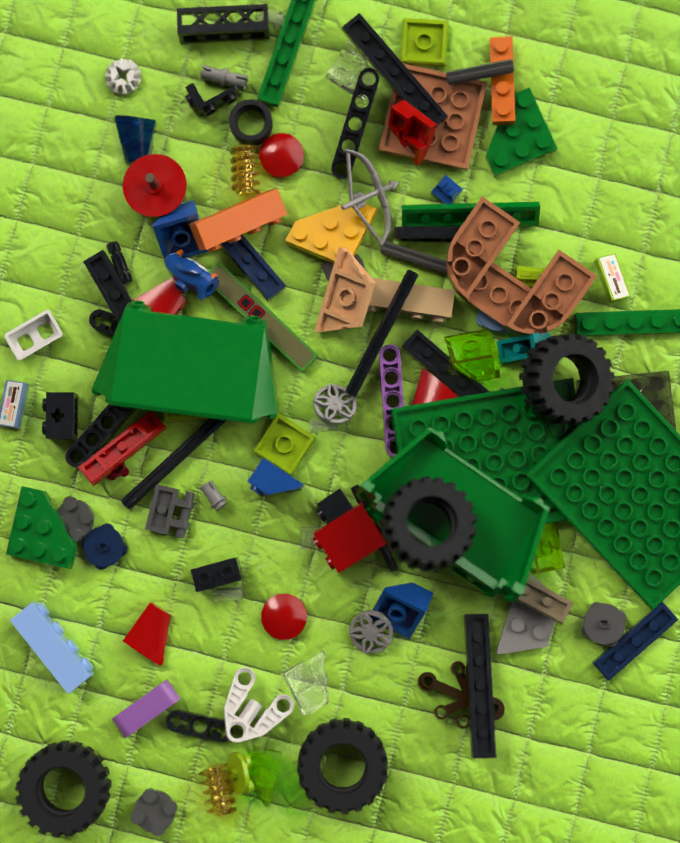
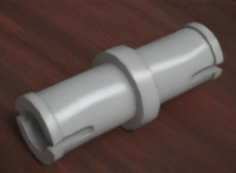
[200,65,248,90]

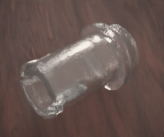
[255,9,285,29]
[309,416,338,435]
[213,584,243,603]

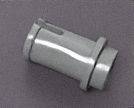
[200,480,227,511]

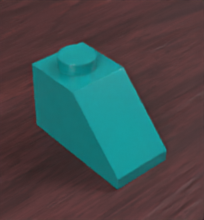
[497,333,550,363]

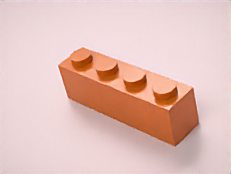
[189,189,287,252]

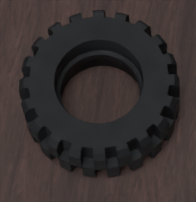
[519,334,614,425]
[381,476,477,572]
[297,718,388,815]
[15,740,112,838]

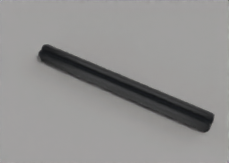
[346,270,418,397]
[121,418,227,509]

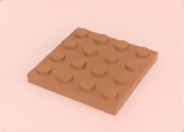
[379,64,487,171]

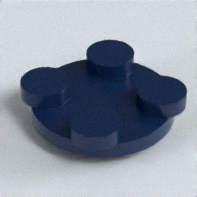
[81,524,128,570]

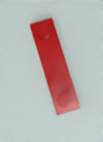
[78,410,166,487]

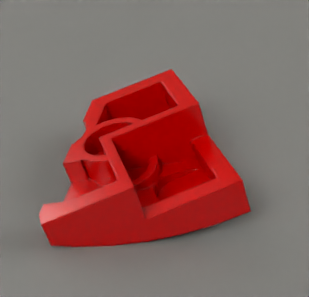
[388,100,437,165]
[133,277,188,315]
[413,368,458,405]
[123,601,171,666]

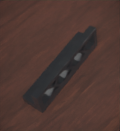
[177,4,270,44]

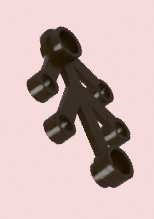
[417,661,505,729]

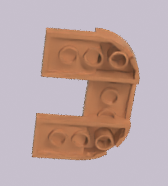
[446,196,597,335]

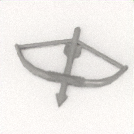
[341,149,399,247]

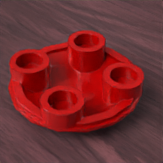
[259,133,304,178]
[261,593,307,640]

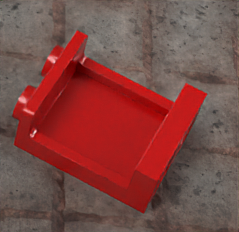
[313,502,387,573]

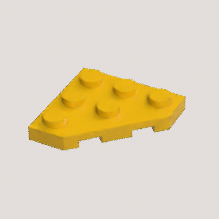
[285,204,377,264]

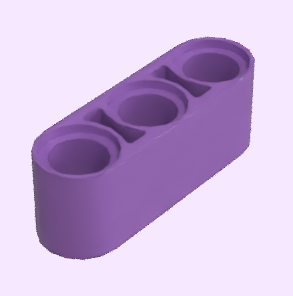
[112,679,181,738]

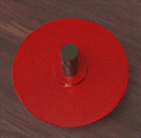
[123,154,187,217]

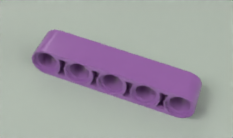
[379,344,404,458]

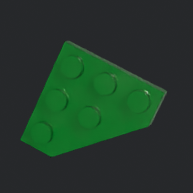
[485,87,557,177]
[6,486,77,569]

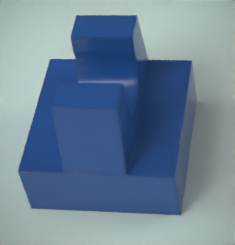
[431,175,463,204]

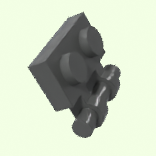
[145,484,195,538]

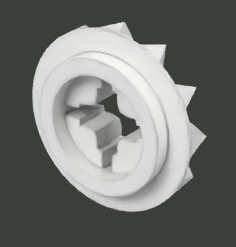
[105,58,141,95]

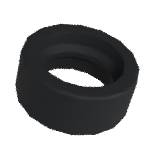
[229,99,273,146]

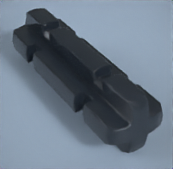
[106,241,133,285]

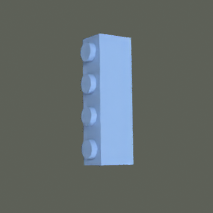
[10,601,95,694]

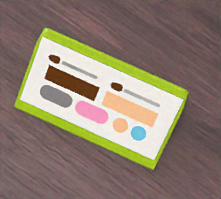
[594,253,631,304]

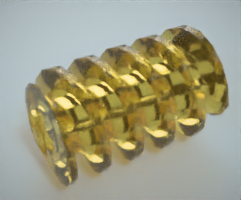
[230,145,260,196]
[199,762,237,816]

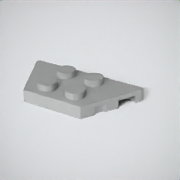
[495,572,555,654]

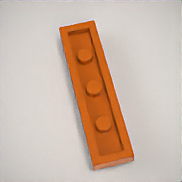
[490,36,515,126]

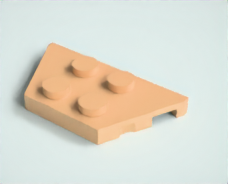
[314,247,376,332]

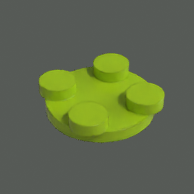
[227,751,254,795]

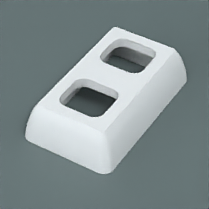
[4,310,63,360]

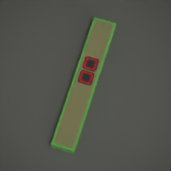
[209,262,318,373]

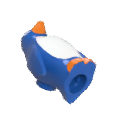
[164,250,220,301]

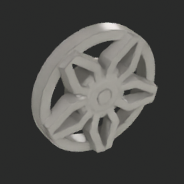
[313,384,357,425]
[349,610,393,653]

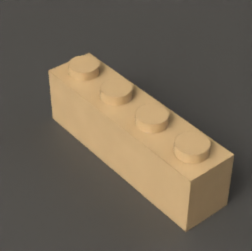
[367,278,455,324]

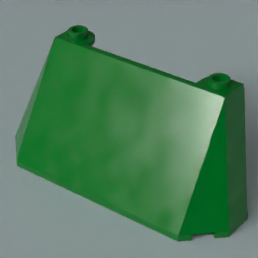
[92,300,279,423]
[355,427,549,603]

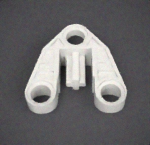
[223,667,294,743]

